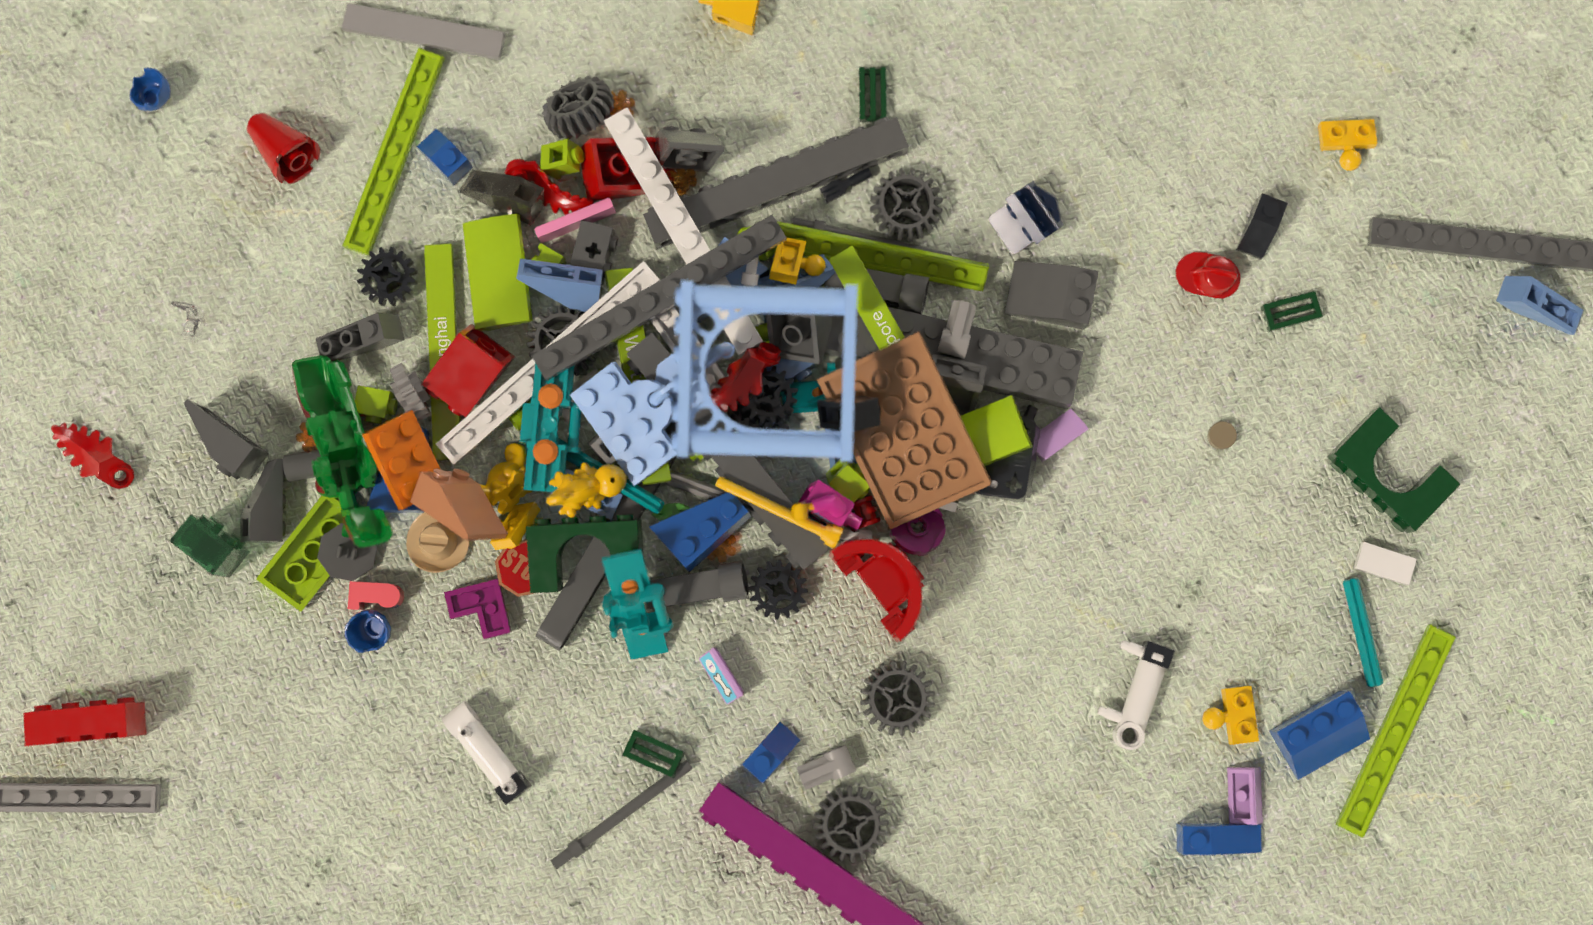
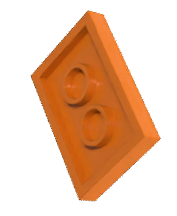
[362,410,441,510]

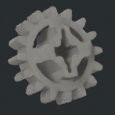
[390,362,431,421]

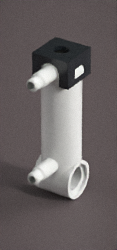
[1098,640,1175,750]
[442,701,532,805]

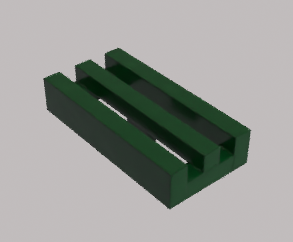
[859,67,887,122]
[1261,291,1323,332]
[622,730,685,779]

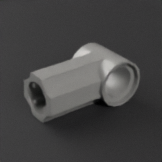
[937,300,976,359]
[796,745,856,790]

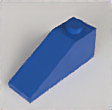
[1176,823,1262,855]

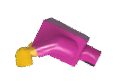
[791,480,863,533]

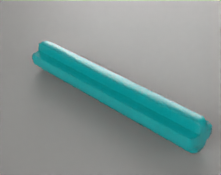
[1343,578,1383,687]

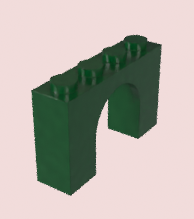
[1327,407,1461,533]
[526,514,644,593]

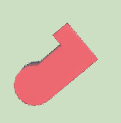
[347,581,404,610]

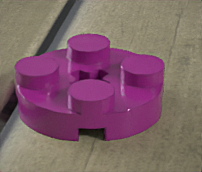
[890,508,946,556]

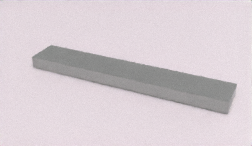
[342,3,505,60]
[0,783,161,813]

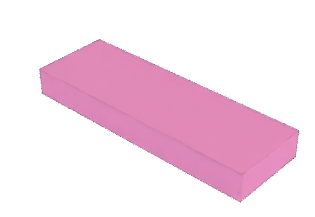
[534,198,616,244]

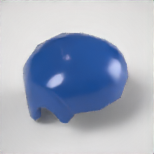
[130,67,171,111]
[344,609,391,653]

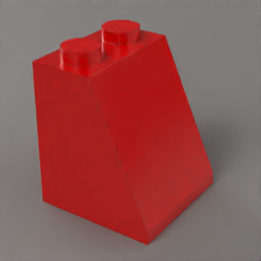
[421,324,515,418]

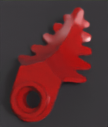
[505,159,594,215]
[710,342,781,412]
[51,423,134,489]

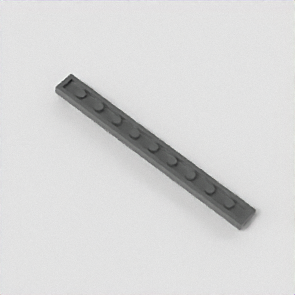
[532,215,787,381]
[1368,217,1593,272]

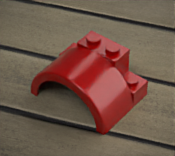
[829,539,925,642]

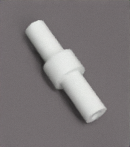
[741,257,759,286]

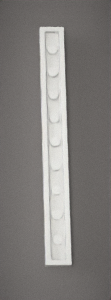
[604,108,763,357]
[436,261,660,465]

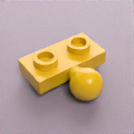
[1318,119,1377,171]
[769,237,826,284]
[490,502,541,550]
[1202,686,1259,745]

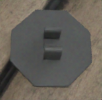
[317,523,377,581]

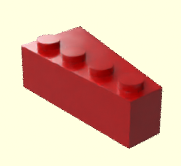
[23,697,146,746]

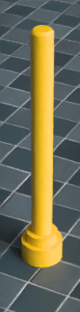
[715,476,843,549]

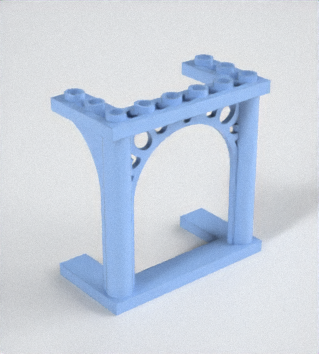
[671,281,857,461]

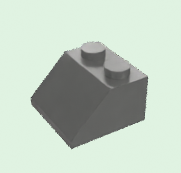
[766,313,832,364]

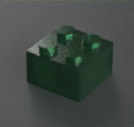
[169,514,250,578]

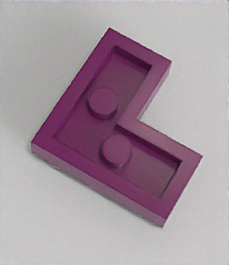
[444,579,512,639]

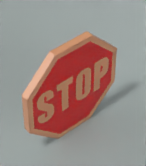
[495,539,535,597]

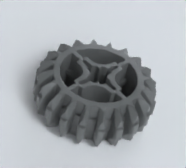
[542,76,615,139]
[870,168,943,242]
[526,305,600,376]
[860,660,935,736]
[813,785,889,863]

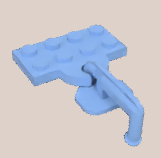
[570,342,735,486]

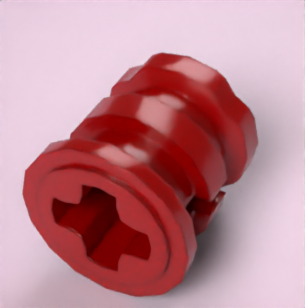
[853,496,881,529]

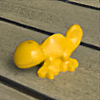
[480,443,532,515]
[546,462,627,518]

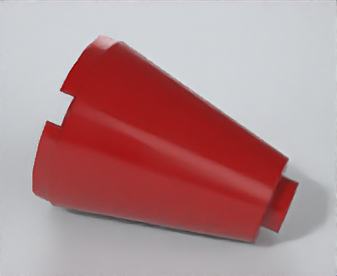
[247,113,320,184]

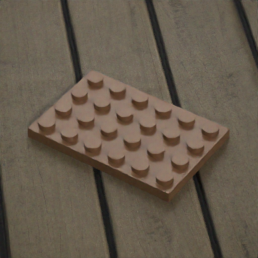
[817,331,992,529]

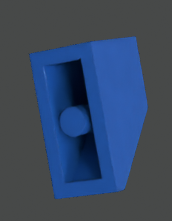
[416,129,473,185]
[742,722,800,783]

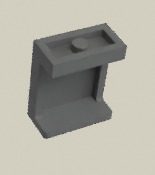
[932,354,987,416]

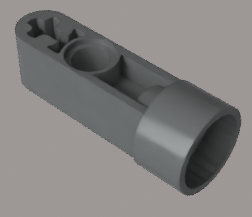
[823,269,929,315]
[644,561,749,610]

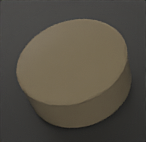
[1207,422,1237,450]

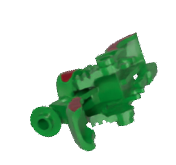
[292,355,393,547]

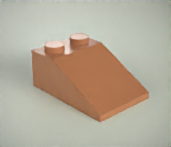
[410,469,507,541]

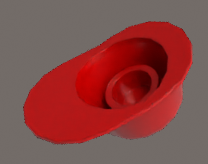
[1176,252,1240,299]

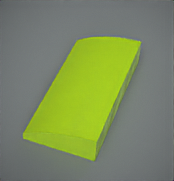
[462,214,533,332]
[960,395,1032,466]
[256,496,344,612]

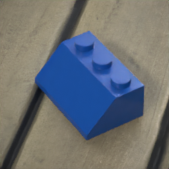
[1269,690,1370,780]

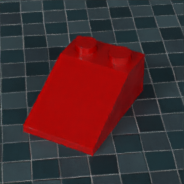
[580,137,673,201]

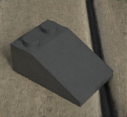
[655,126,724,172]
[1004,261,1099,330]
[184,399,269,480]

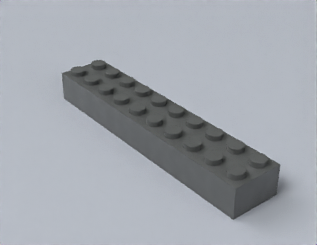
[824,307,1084,409]

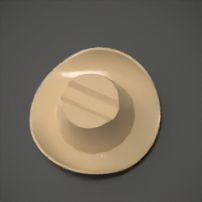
[406,512,469,573]

